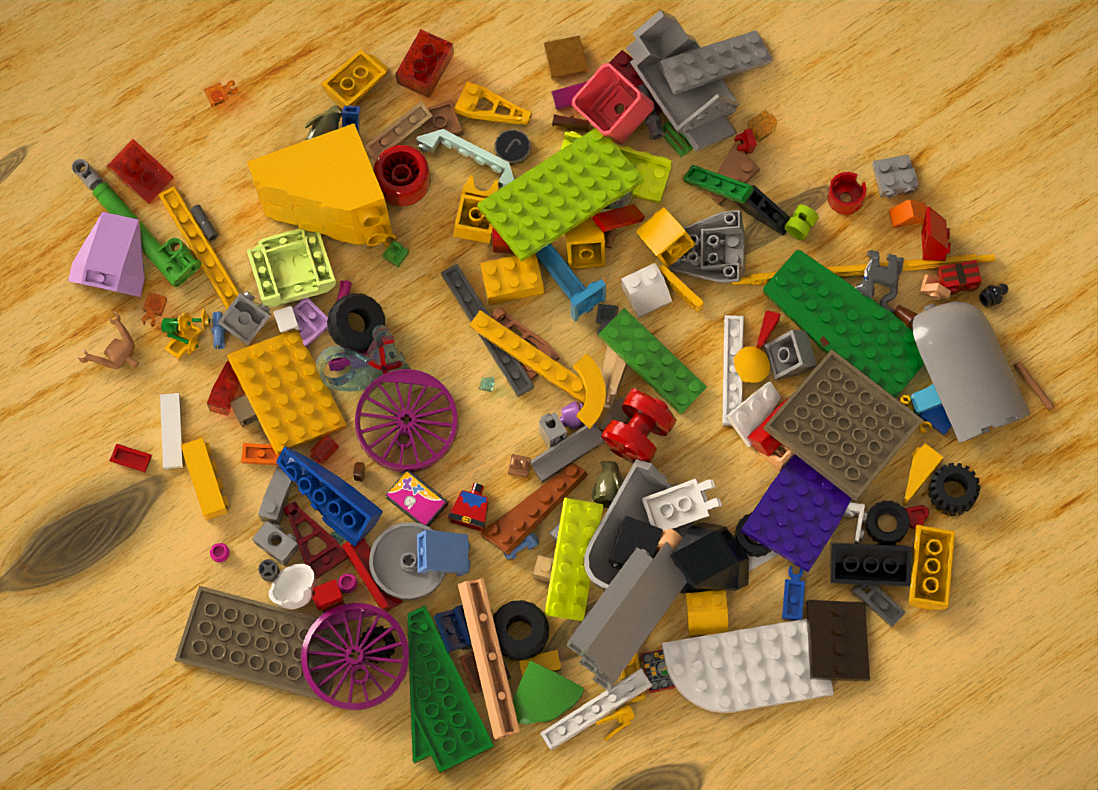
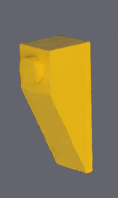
[903,443,944,506]

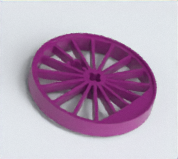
[355,369,458,472]
[301,603,409,711]

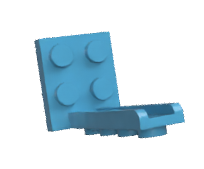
[536,243,606,322]

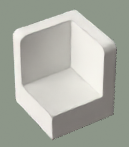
[274,306,300,333]

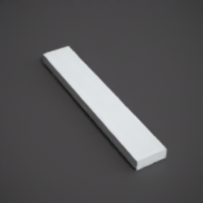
[722,315,744,426]
[540,669,652,751]

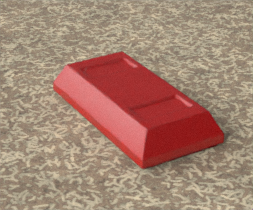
[109,443,152,473]

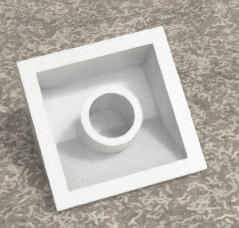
[621,263,672,318]

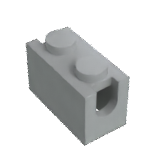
[539,412,567,449]

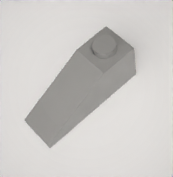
[258,466,293,526]

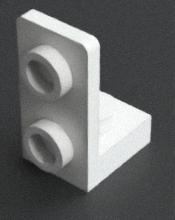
[843,502,867,543]

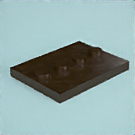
[806,600,870,681]

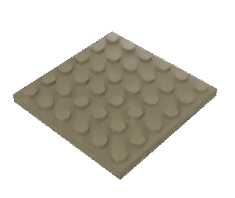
[763,349,923,501]

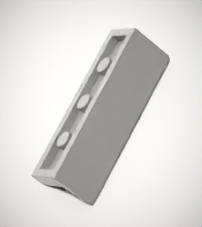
[531,422,604,482]

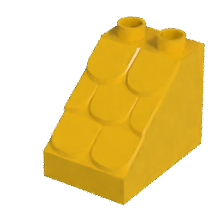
[247,124,392,246]

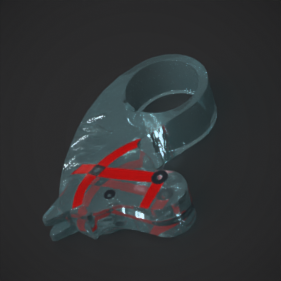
[316,325,411,392]

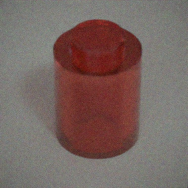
[310,434,339,464]

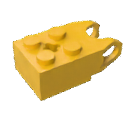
[453,175,499,244]

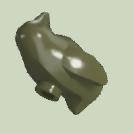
[305,105,342,140]
[592,461,624,508]

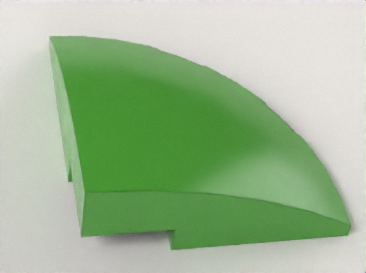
[513,661,585,724]

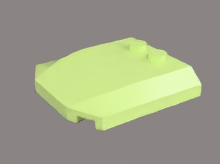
[247,229,336,307]

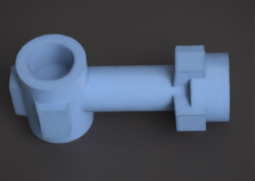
[502,532,539,560]

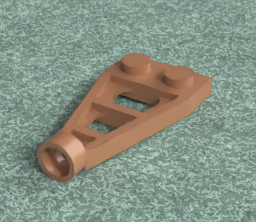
[491,307,559,380]

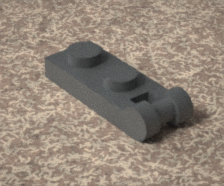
[851,584,906,628]

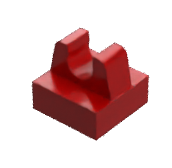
[734,128,757,154]

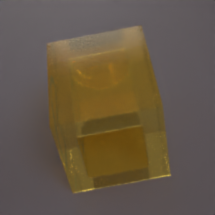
[747,110,777,143]

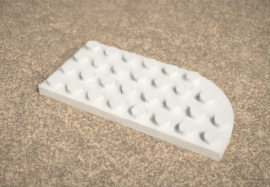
[662,619,834,713]

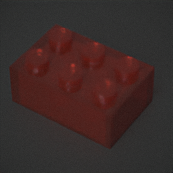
[395,29,454,98]

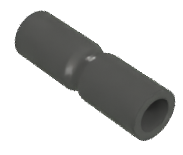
[191,205,218,241]

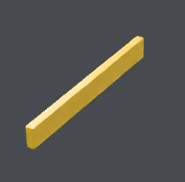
[158,186,239,309]

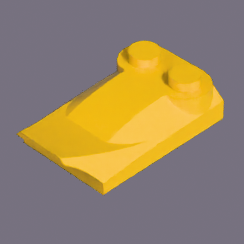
[321,49,388,108]

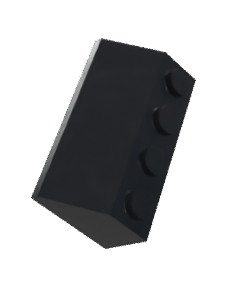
[830,542,912,586]

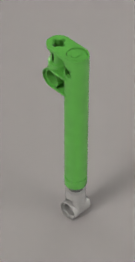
[72,159,202,287]

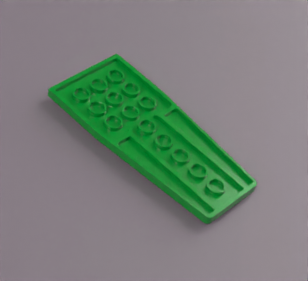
[763,250,924,398]

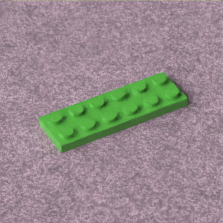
[598,308,707,415]

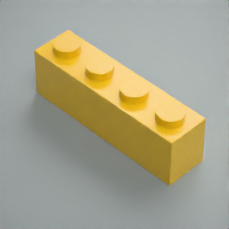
[181,438,229,520]

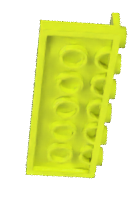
[561,131,672,204]

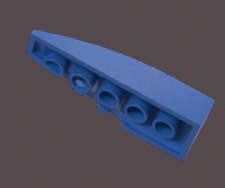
[276,446,383,547]

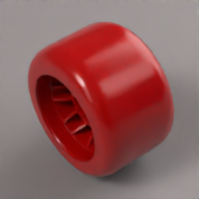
[373,145,431,206]

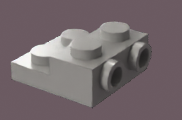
[872,155,919,198]
[218,291,271,345]

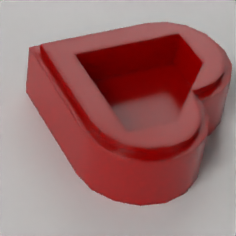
[905,505,929,530]

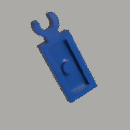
[782,566,805,621]

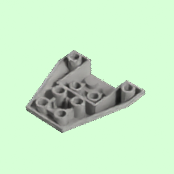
[668,210,745,283]

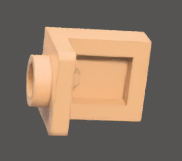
[920,275,951,300]

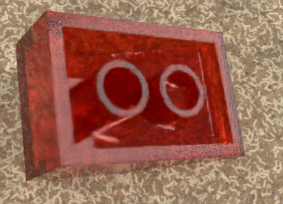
[105,139,174,204]

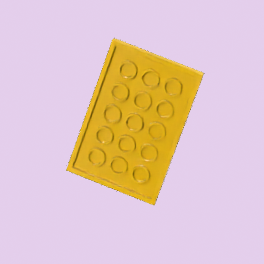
[227,329,347,455]

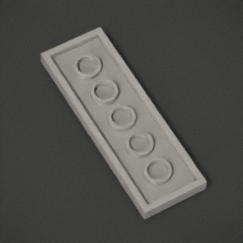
[658,30,772,95]

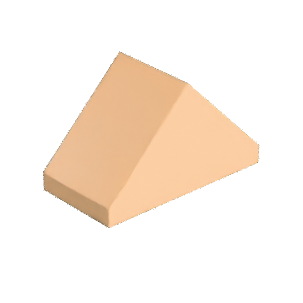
[759,444,794,472]

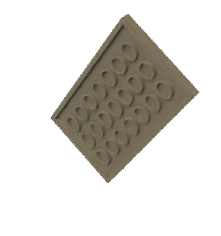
[175,586,350,703]

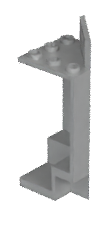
[626,10,740,151]

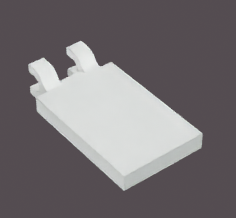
[642,479,722,530]

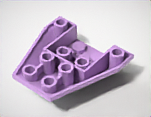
[68,212,145,297]

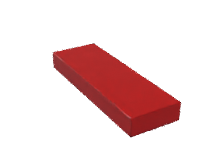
[592,204,645,232]

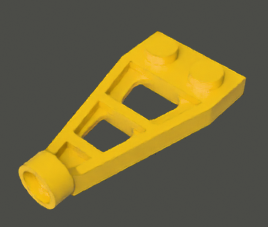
[454,82,532,126]

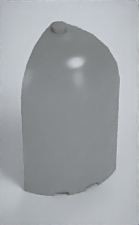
[912,301,1031,443]
[584,459,695,592]

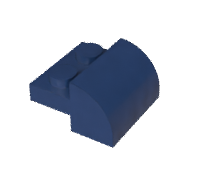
[434,605,472,653]

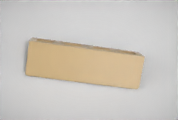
[364,101,433,161]

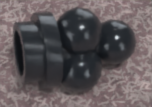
[979,283,1009,307]

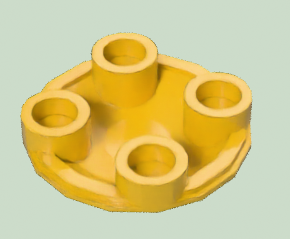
[733,346,770,383]

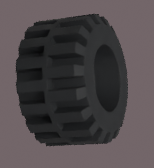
[928,463,980,516]

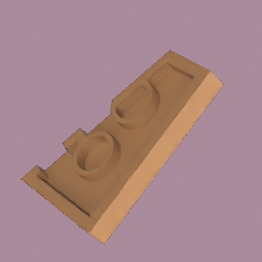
[706,143,760,205]

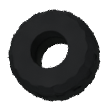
[327,293,386,351]
[493,600,549,661]

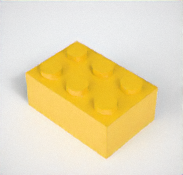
[480,253,544,306]

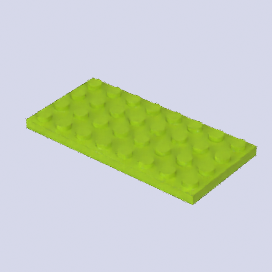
[477,126,644,262]

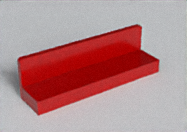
[342,538,403,612]

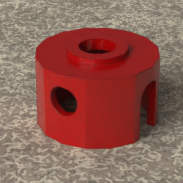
[827,172,867,215]

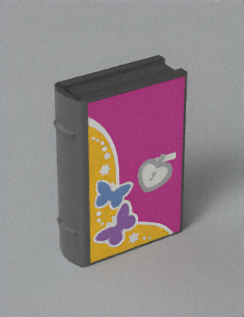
[385,470,449,527]

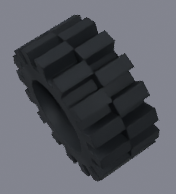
[359,626,396,664]

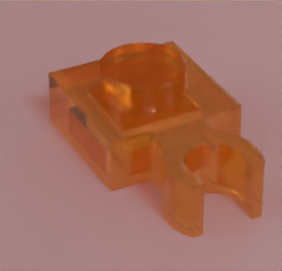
[204,80,238,107]
[142,292,167,327]

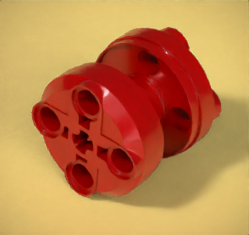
[601,388,677,463]

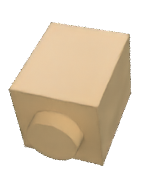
[533,555,554,584]

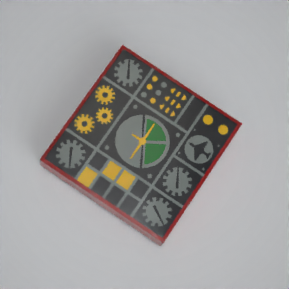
[641,649,676,693]

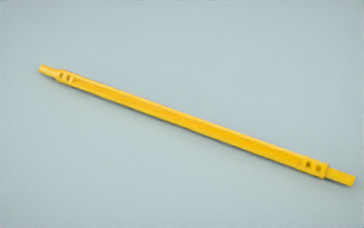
[732,254,995,285]

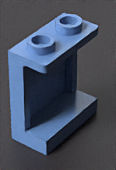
[417,530,470,577]

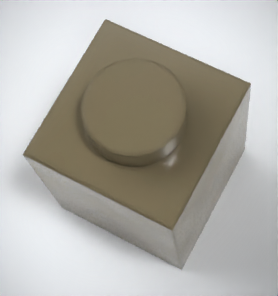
[230,395,259,428]

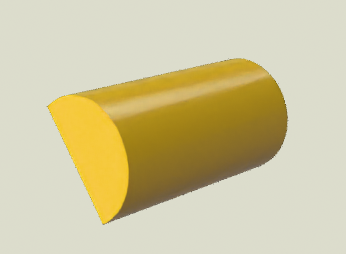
[908,525,955,610]

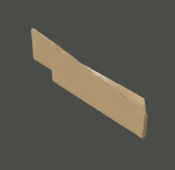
[602,345,627,409]

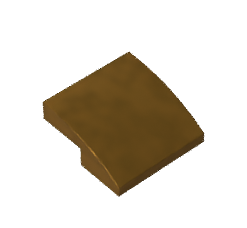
[544,35,588,78]

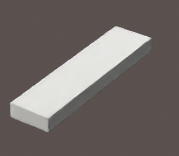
[160,393,183,470]

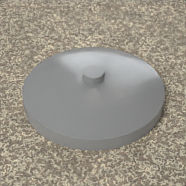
[369,522,447,600]

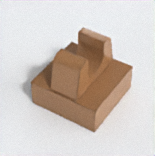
[508,454,531,478]

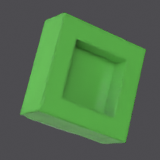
[383,241,409,267]

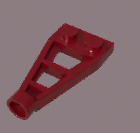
[283,501,348,579]

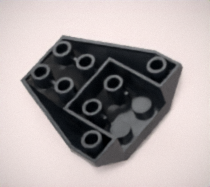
[670,522,749,591]

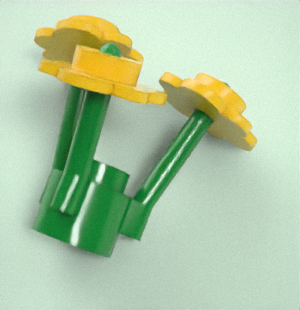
[161,309,211,355]

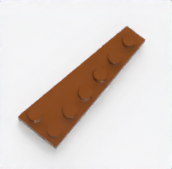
[481,463,588,555]

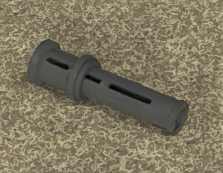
[638,84,665,140]

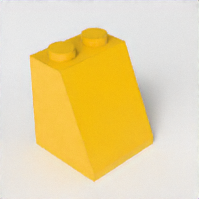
[635,207,695,268]
[565,211,606,270]

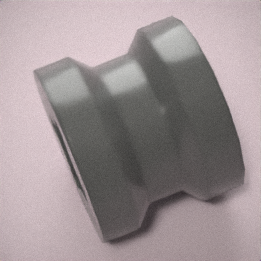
[258,559,280,582]

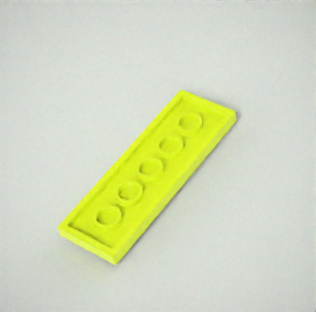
[545,498,603,621]

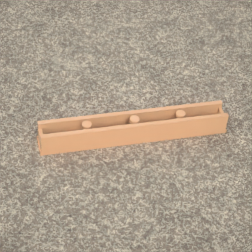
[458,578,520,740]

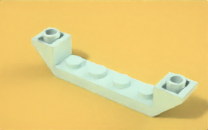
[416,129,514,189]

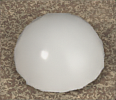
[269,564,317,610]

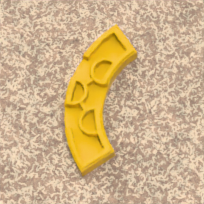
[573,353,606,429]

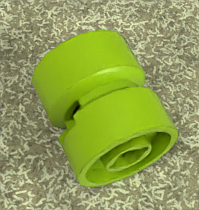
[785,204,819,240]

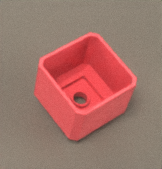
[572,63,654,144]

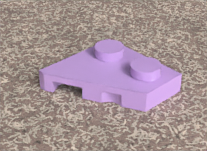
[293,298,328,347]

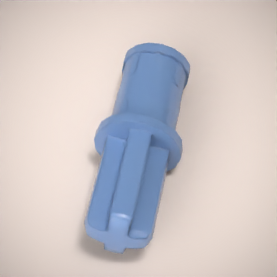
[211,311,226,349]

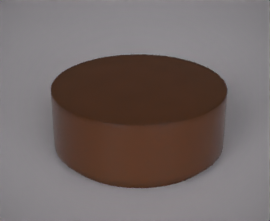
[354,462,365,481]

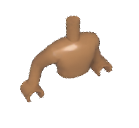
[77,311,139,369]

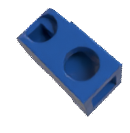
[342,106,361,136]

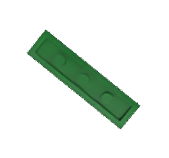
[683,164,754,204]

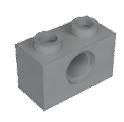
[252,521,299,566]

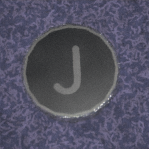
[494,129,531,165]

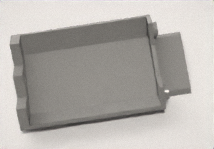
[566,541,687,691]

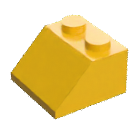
[685,590,728,637]

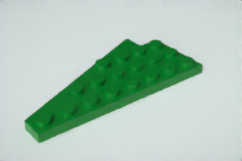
[407,605,494,774]

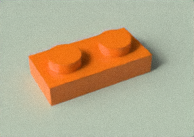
[241,443,281,466]

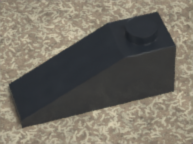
[734,185,790,236]

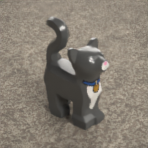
[856,250,904,313]

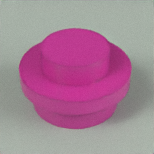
[210,543,230,563]
[338,574,358,593]

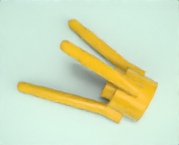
[596,704,635,741]

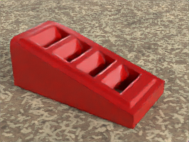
[756,310,781,350]

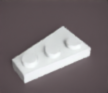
[726,382,781,447]

